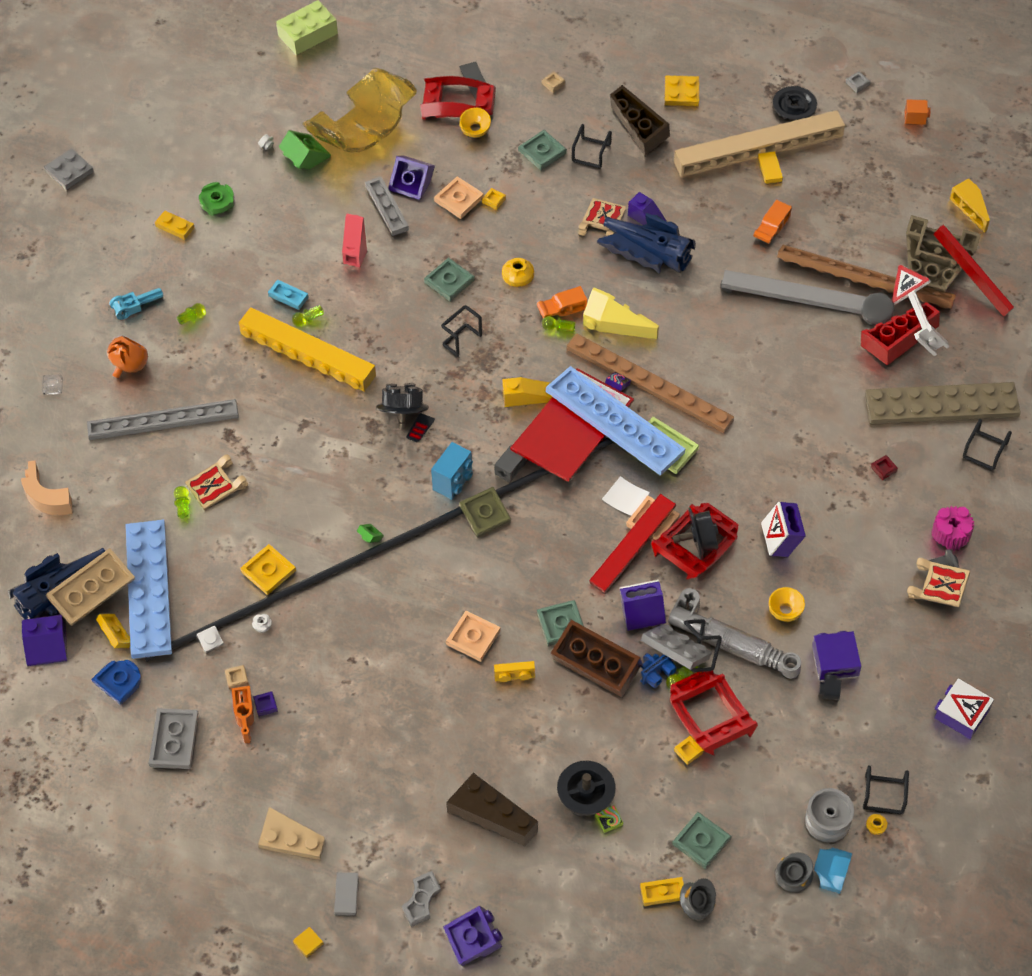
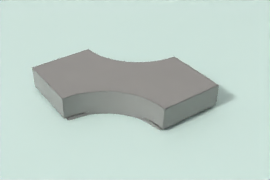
[402,871,441,927]

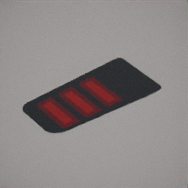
[406,413,435,442]

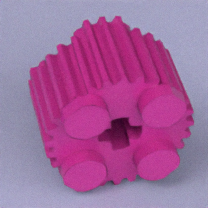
[932,506,974,551]

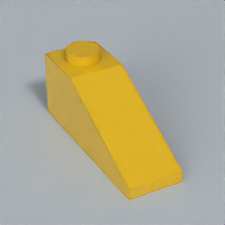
[950,178,990,233]
[502,377,552,407]

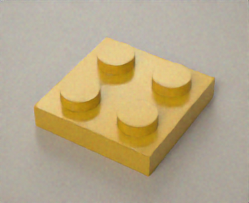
[665,75,699,106]
[240,544,296,596]

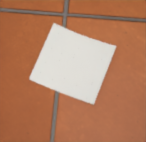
[602,476,650,516]

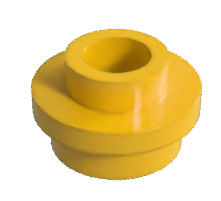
[866,814,888,835]

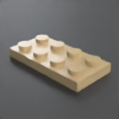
[46,548,135,626]

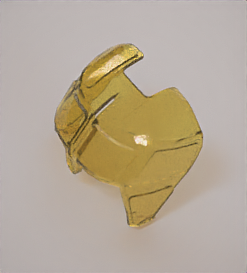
[302,68,417,153]

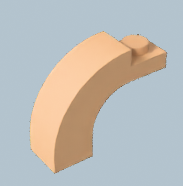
[21,460,73,515]

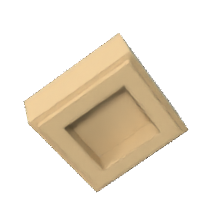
[542,71,565,93]
[225,665,249,690]

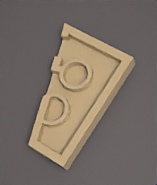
[258,807,325,860]

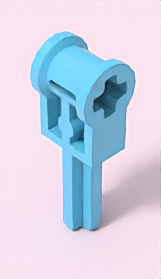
[109,288,163,320]

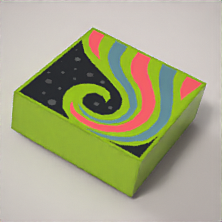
[595,805,623,833]

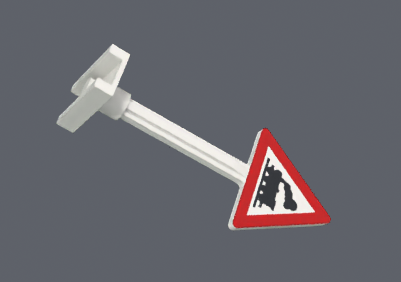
[892,265,950,356]

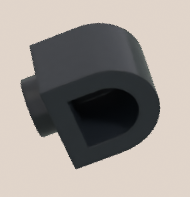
[819,674,842,700]

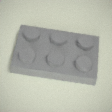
[641,624,712,670]
[149,708,199,769]

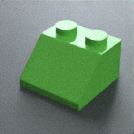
[279,130,331,169]

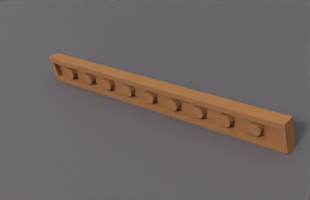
[777,245,956,309]
[567,333,734,433]

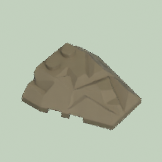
[906,215,981,292]

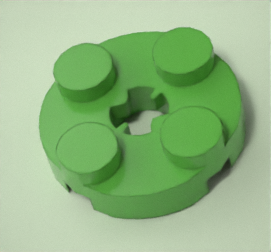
[199,182,234,215]

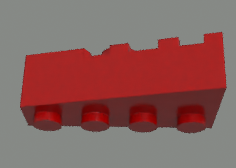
[861,302,940,365]

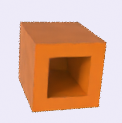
[904,99,931,125]

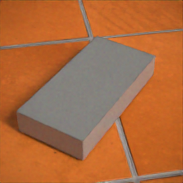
[334,872,359,916]

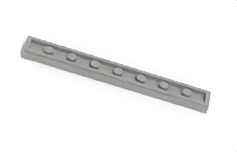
[721,270,867,314]
[87,399,239,440]

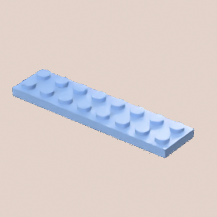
[546,366,686,476]
[126,519,172,659]

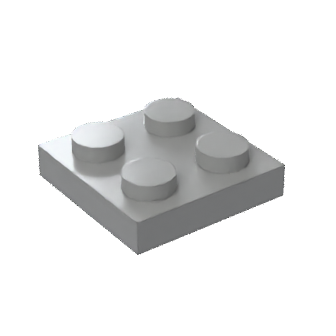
[44,148,94,190]

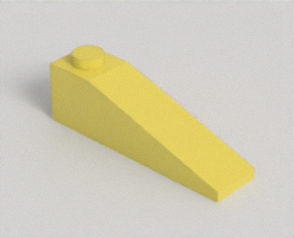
[583,288,659,339]

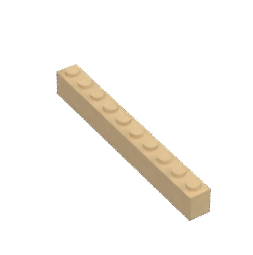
[674,110,845,177]

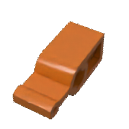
[753,199,792,244]
[537,286,587,319]
[231,686,254,743]

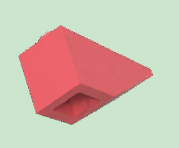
[342,213,367,267]

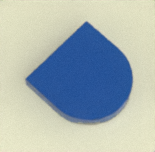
[91,660,141,705]

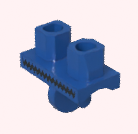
[640,654,677,688]

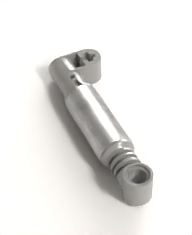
[668,588,801,679]

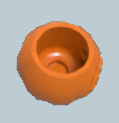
[107,336,148,379]

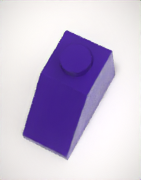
[628,192,666,225]

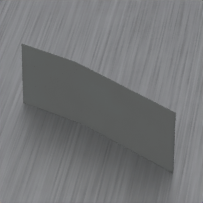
[459,61,486,100]

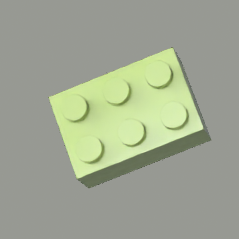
[276,0,338,55]

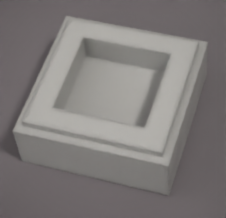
[846,71,870,93]

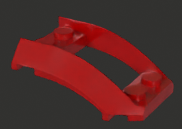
[420,76,496,120]
[651,503,739,580]
[670,671,758,756]

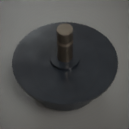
[673,507,719,560]

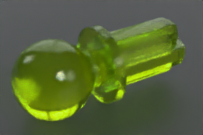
[176,303,205,325]
[292,305,324,326]
[542,316,575,332]
[173,486,190,519]
[666,666,699,689]

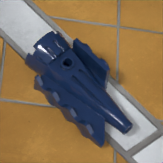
[597,213,696,274]
[8,548,105,620]

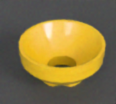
[459,108,491,138]
[502,258,535,287]
[769,587,805,622]

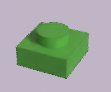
[357,524,384,543]

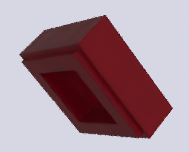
[871,455,898,480]

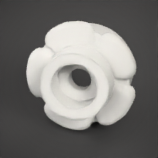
[258,134,274,150]
[252,614,272,633]

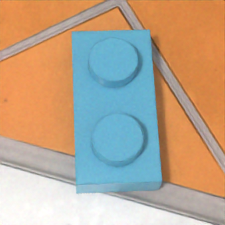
[268,280,309,310]

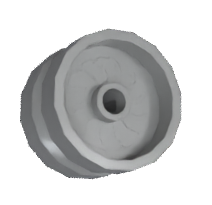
[805,788,854,843]

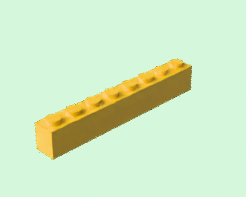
[239,307,376,392]

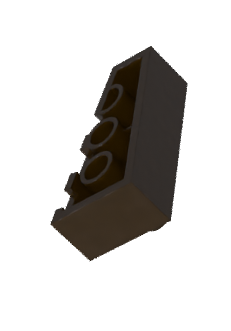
[610,85,670,156]
[446,772,538,846]

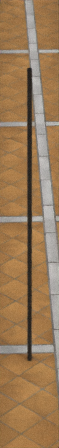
[145,438,615,662]

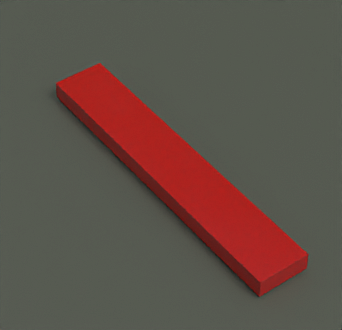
[933,225,1014,317]
[589,494,676,593]

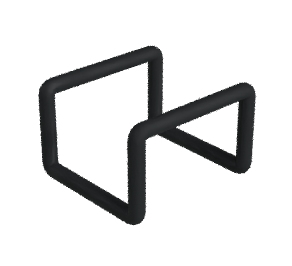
[571,124,612,168]
[441,305,482,356]
[963,419,1012,470]
[684,619,722,672]
[863,765,909,814]

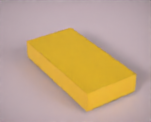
[758,151,783,184]

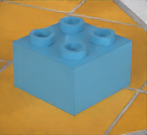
[431,442,473,500]

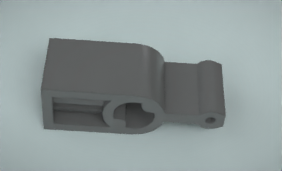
[494,445,528,483]

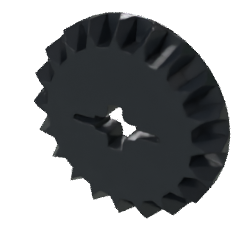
[773,86,817,122]

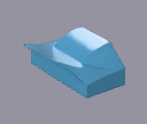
[814,848,853,894]

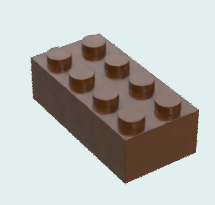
[550,620,643,698]

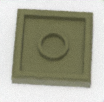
[459,487,511,537]

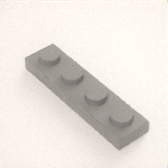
[365,177,409,236]

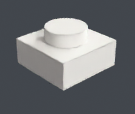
[197,626,224,653]

